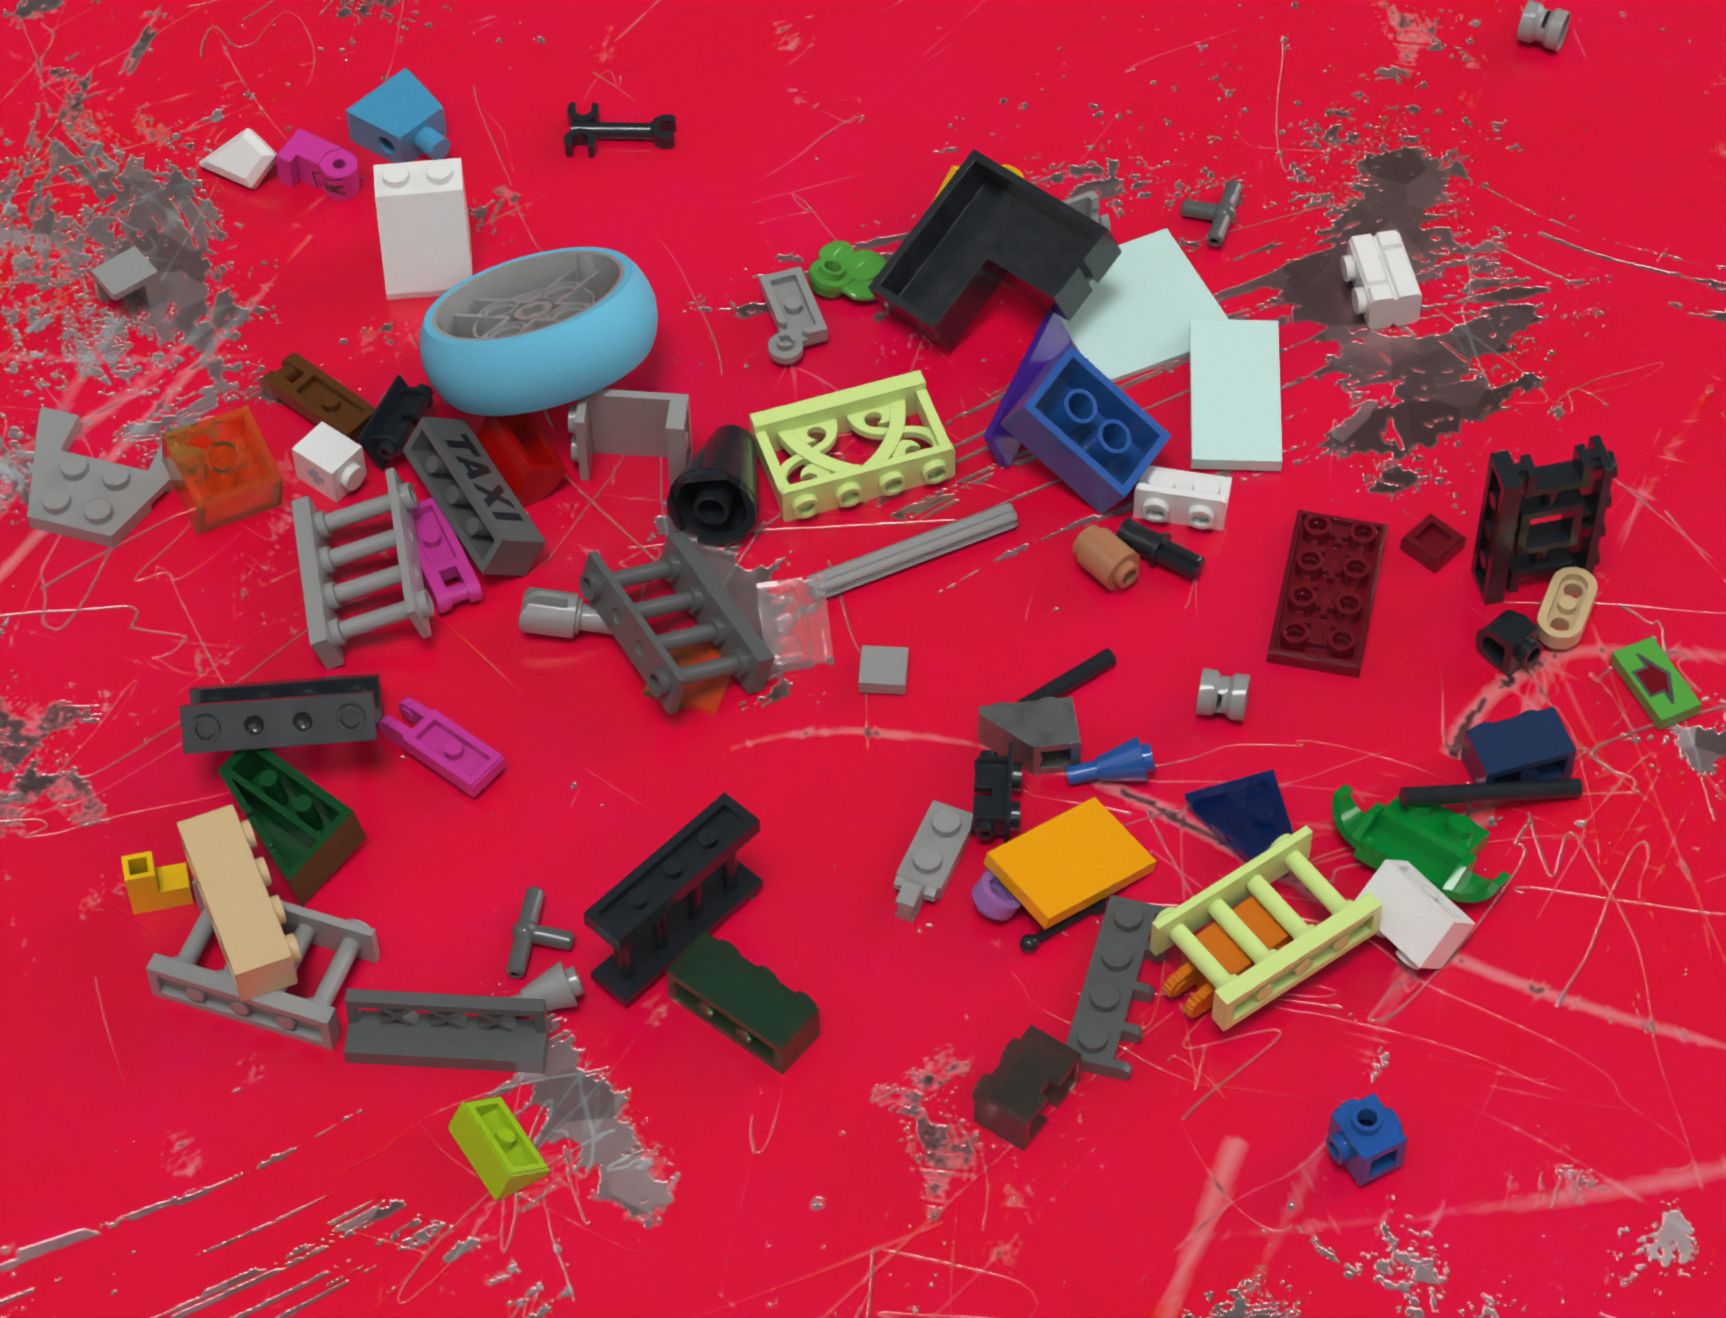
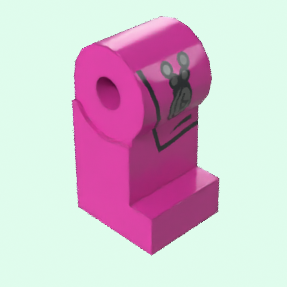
[276,128,360,201]

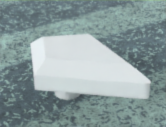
[199,128,277,189]

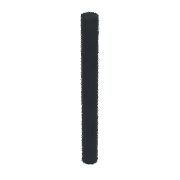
[1399,778,1583,806]

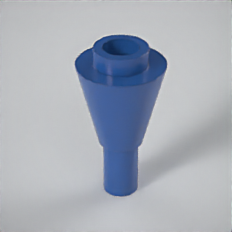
[1066,736,1156,785]

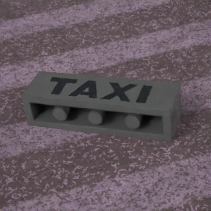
[402,417,546,576]

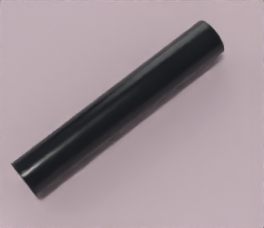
[1017,648,1116,702]

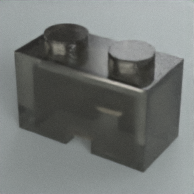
[972,1025,1081,1151]

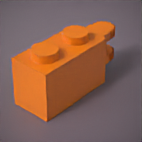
[1162,895,1293,1019]

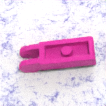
[378,696,506,797]

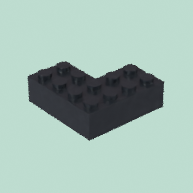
[868,149,1122,350]

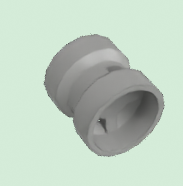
[1517,0,1571,52]
[1196,668,1251,722]

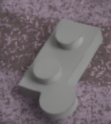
[759,266,828,364]

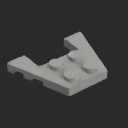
[27,407,206,548]

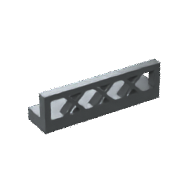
[344,989,549,1074]

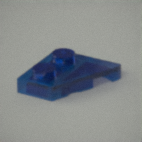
[1184,769,1294,863]

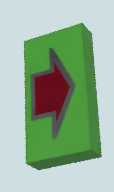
[1610,636,1702,730]

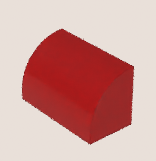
[476,413,567,508]

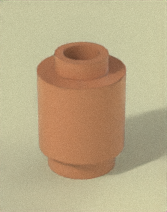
[1072,524,1140,590]

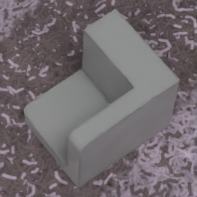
[90,246,164,308]

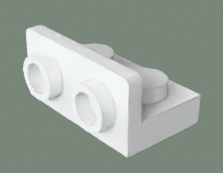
[1133,465,1232,531]

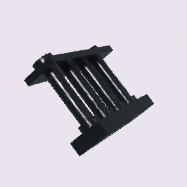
[179,673,384,754]
[583,792,763,1007]

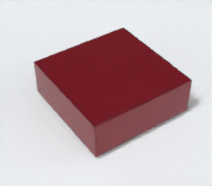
[1400,513,1466,574]

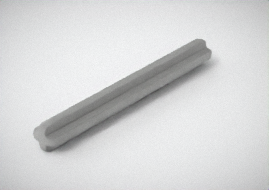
[806,502,1018,601]

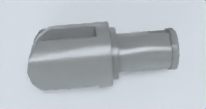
[518,587,613,639]

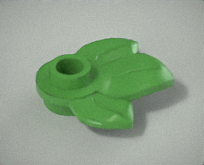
[808,241,888,301]

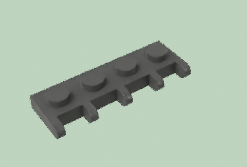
[1062,895,1167,1080]

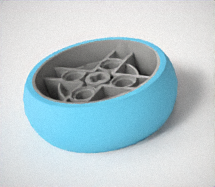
[420,247,658,416]

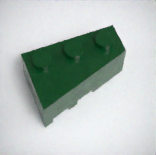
[217,748,366,907]

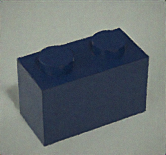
[1461,707,1577,784]

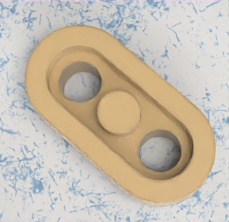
[1536,567,1598,649]

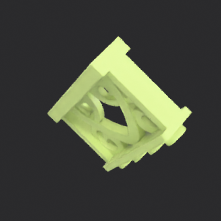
[749,370,955,522]

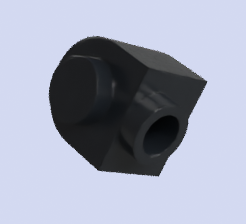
[1476,610,1543,678]

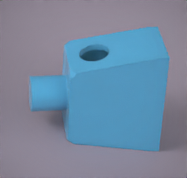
[346,68,450,163]

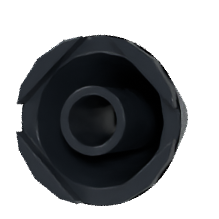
[667,425,758,546]

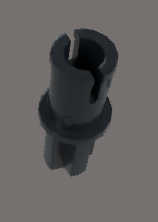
[1116,518,1205,579]

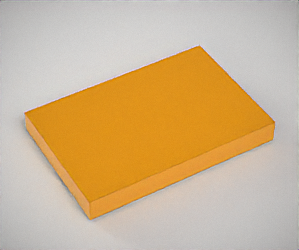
[983,797,1157,930]

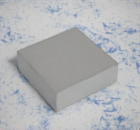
[858,645,909,695]

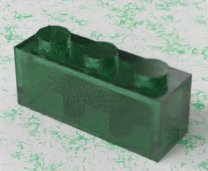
[666,931,820,1075]

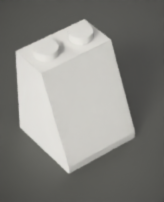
[373,158,473,300]

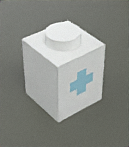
[292,421,367,503]

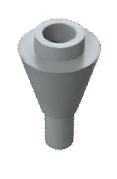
[511,960,584,1017]

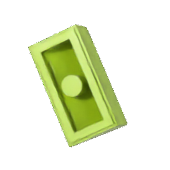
[448,1096,550,1200]

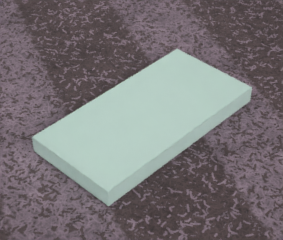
[1189,318,1282,471]

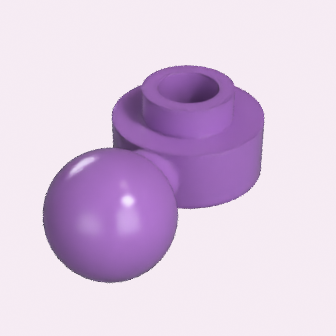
[972,866,1022,921]

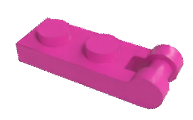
[413,497,483,614]

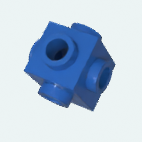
[1326,1093,1407,1186]

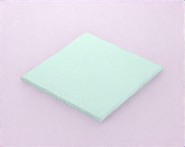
[1050,228,1228,383]

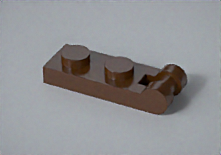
[259,352,376,442]

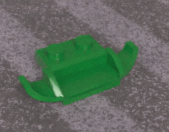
[1332,784,1511,903]

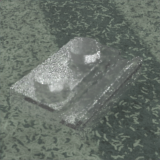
[756,574,835,673]

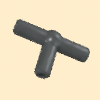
[1181,181,1242,247]
[506,886,575,979]

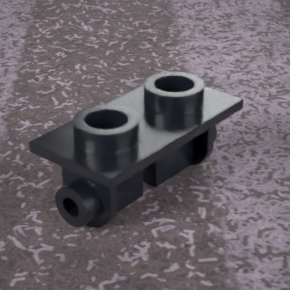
[357,375,433,471]
[971,743,1022,844]

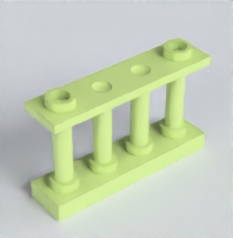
[1150,825,1382,1031]

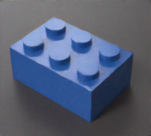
[1000,345,1172,514]

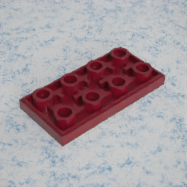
[1267,510,1388,678]

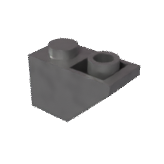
[978,696,1081,775]

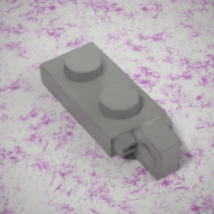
[894,800,975,923]

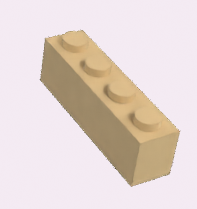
[176,804,302,1002]

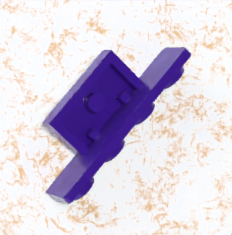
[984,312,1088,467]

